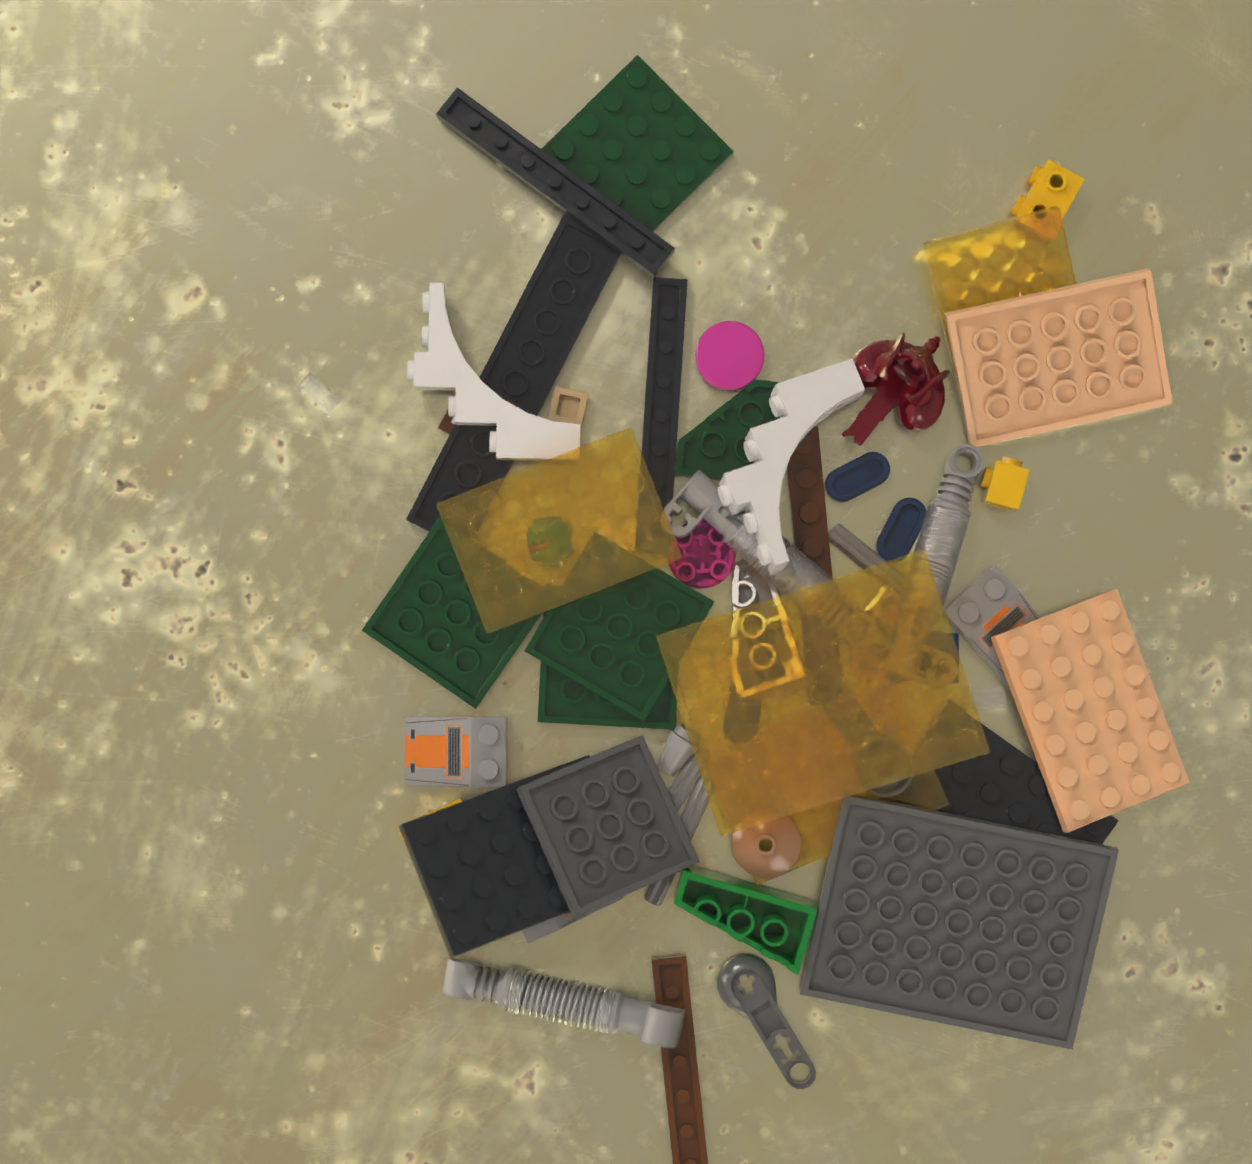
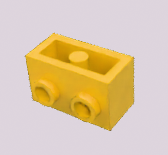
[1010,159,1085,244]

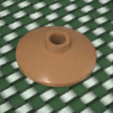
[732,808,801,878]

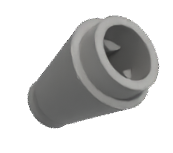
[657,723,702,776]

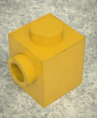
[980,457,1030,512]

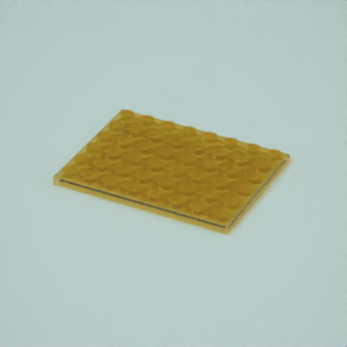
[656,549,990,836]

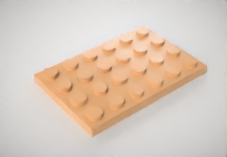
[945,268,1173,447]
[991,589,1190,832]

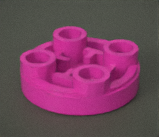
[695,321,764,391]
[667,520,736,589]

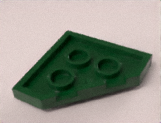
[675,379,780,480]

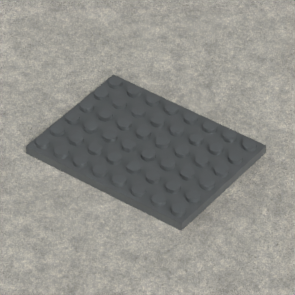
[800,792,1119,1049]

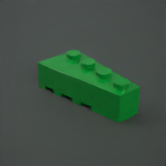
[674,865,818,975]

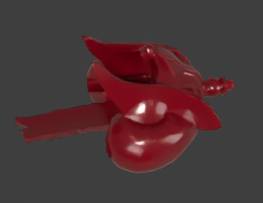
[842,332,950,446]

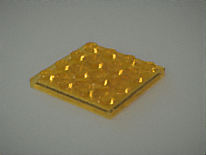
[923,206,1076,376]

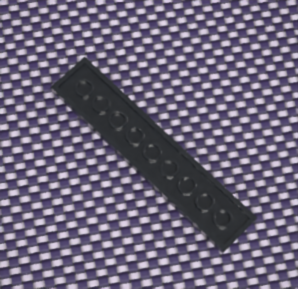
[406,214,621,539]

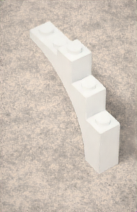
[407,282,581,462]
[718,359,865,574]

